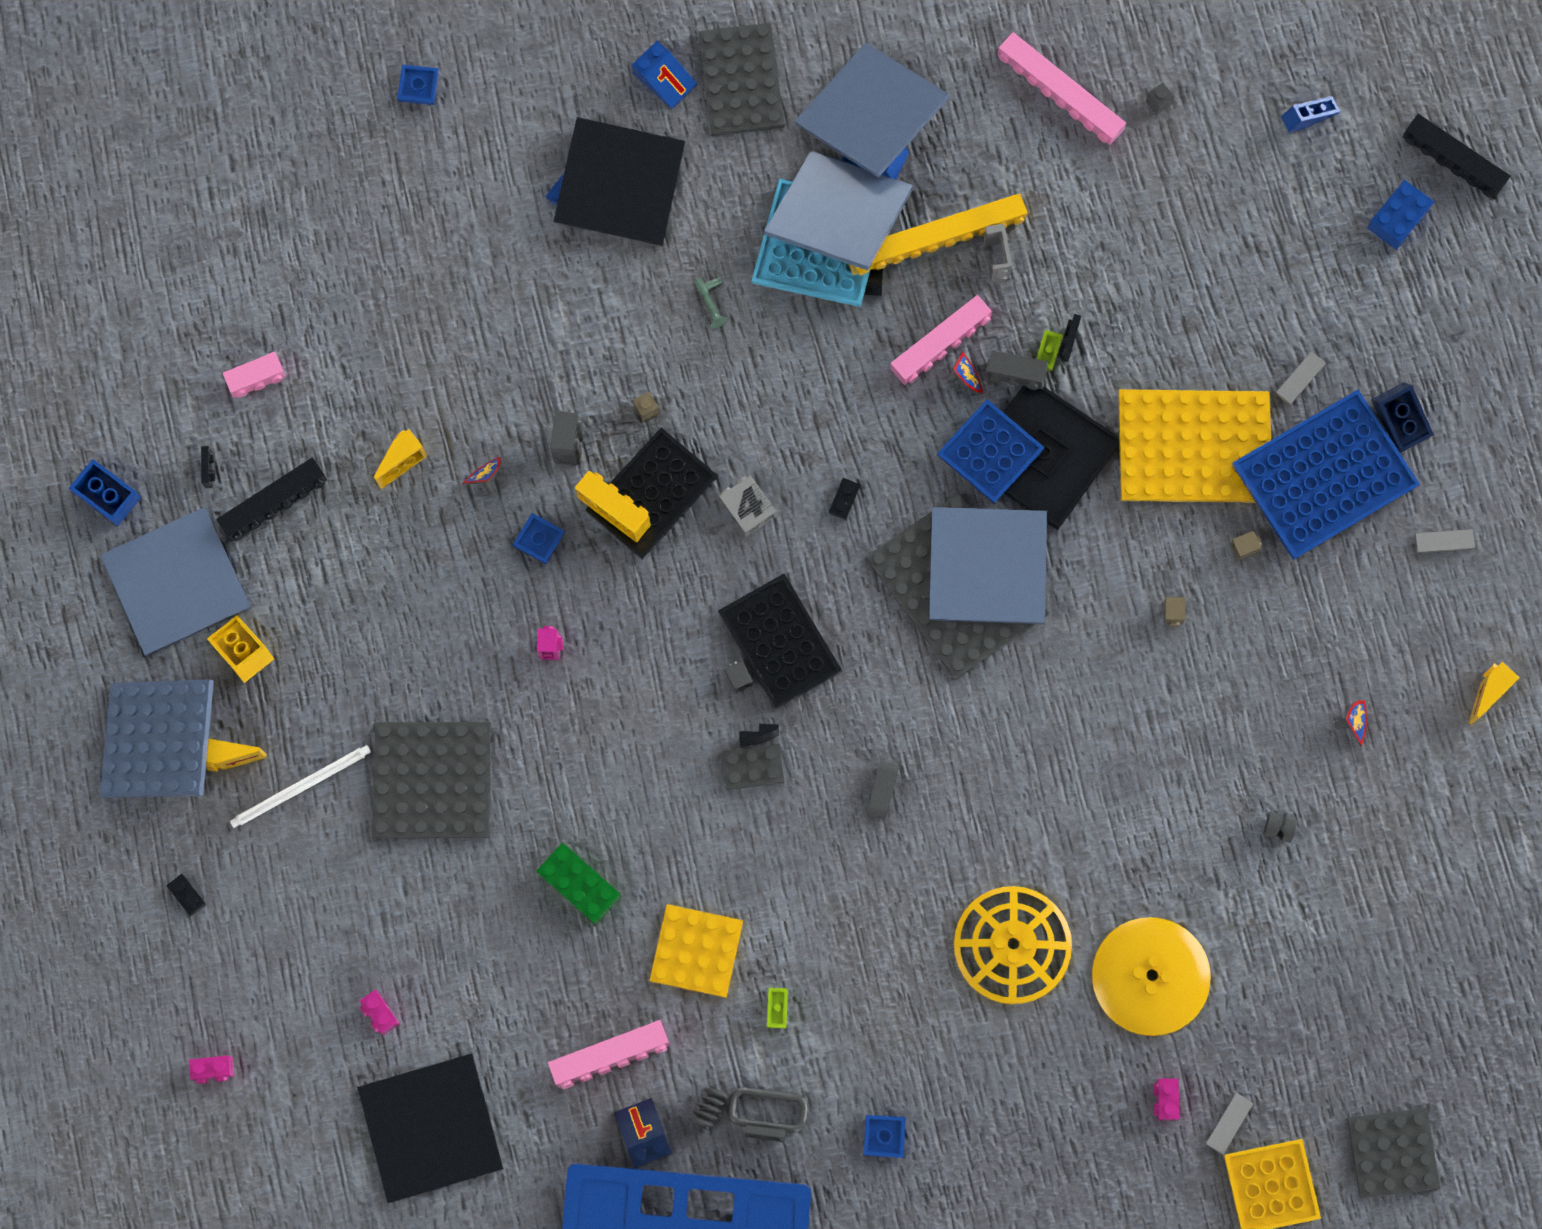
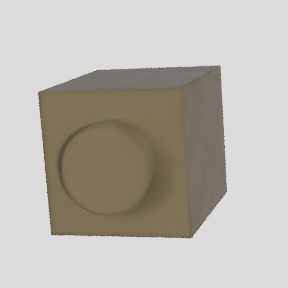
[633,391,659,422]
[1230,531,1262,561]
[1164,597,1185,627]

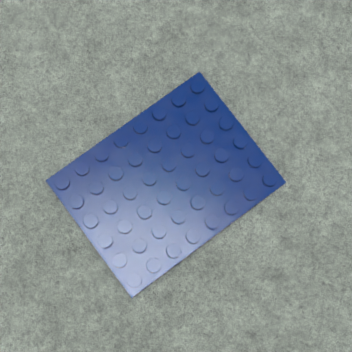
[1231,390,1420,560]

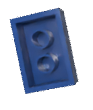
[1367,179,1435,250]
[69,459,141,527]

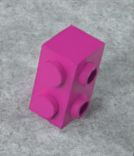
[537,626,563,660]
[359,989,400,1035]
[189,1055,234,1084]
[1153,1078,1179,1121]

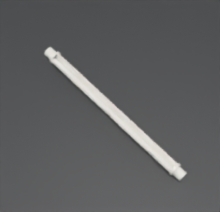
[230,745,371,828]

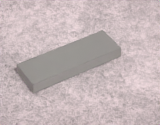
[1275,351,1326,406]
[1414,529,1475,554]
[1205,1093,1253,1155]

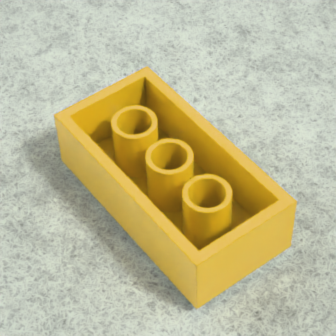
[575,471,651,543]

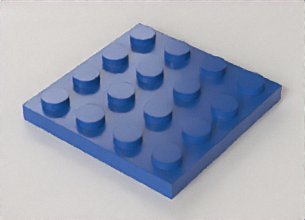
[937,399,1045,504]

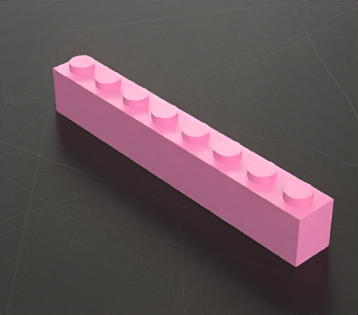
[998,32,1126,145]

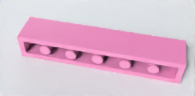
[890,295,992,385]

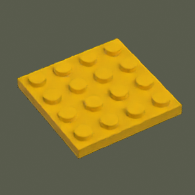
[649,904,743,998]
[1223,1139,1321,1229]

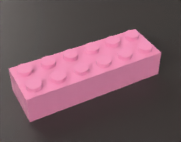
[548,1020,670,1090]

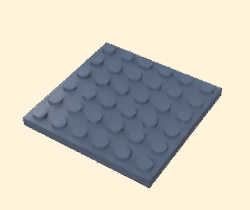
[100,679,214,798]

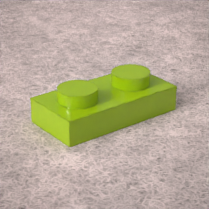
[1036,330,1063,371]
[767,988,788,1029]

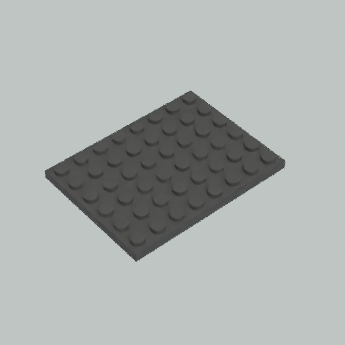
[866,493,1049,680]

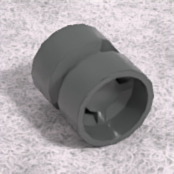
[1263,811,1297,843]

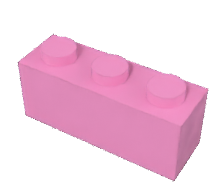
[223,352,286,398]

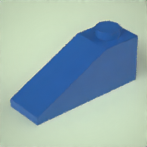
[1281,96,1340,133]

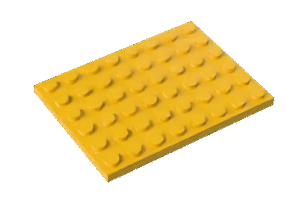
[1118,389,1271,503]

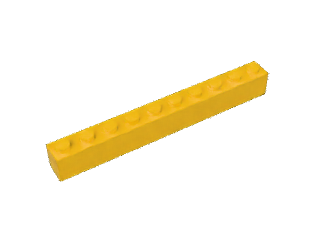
[848,193,1028,275]

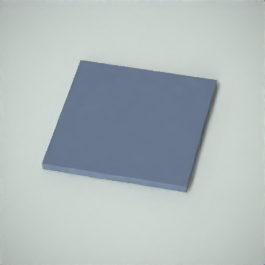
[795,42,950,178]
[764,151,913,271]
[101,507,251,657]
[929,507,1047,624]

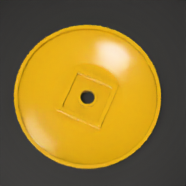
[1092,917,1211,1036]

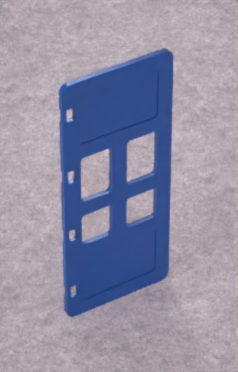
[562,1163,811,1229]

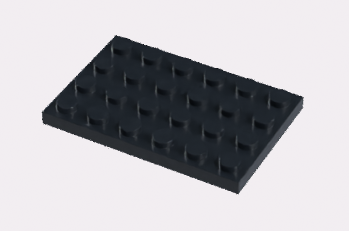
[585,427,718,560]
[718,573,842,710]

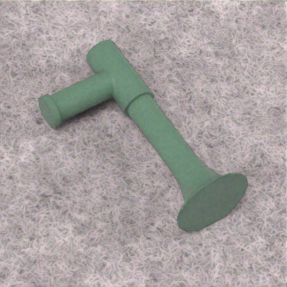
[694,277,728,328]

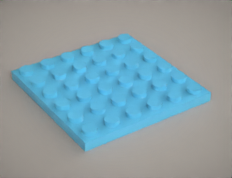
[752,179,870,307]

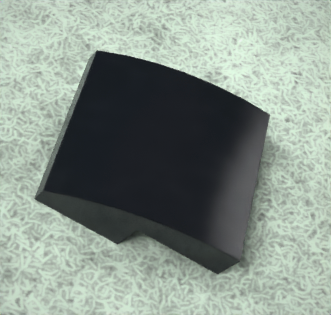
[739,724,779,746]

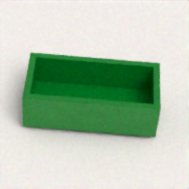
[536,842,622,926]

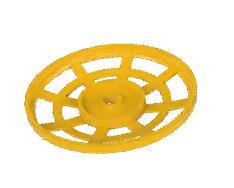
[954,886,1072,1004]

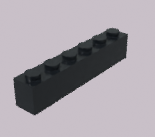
[1402,113,1511,199]
[216,457,327,542]

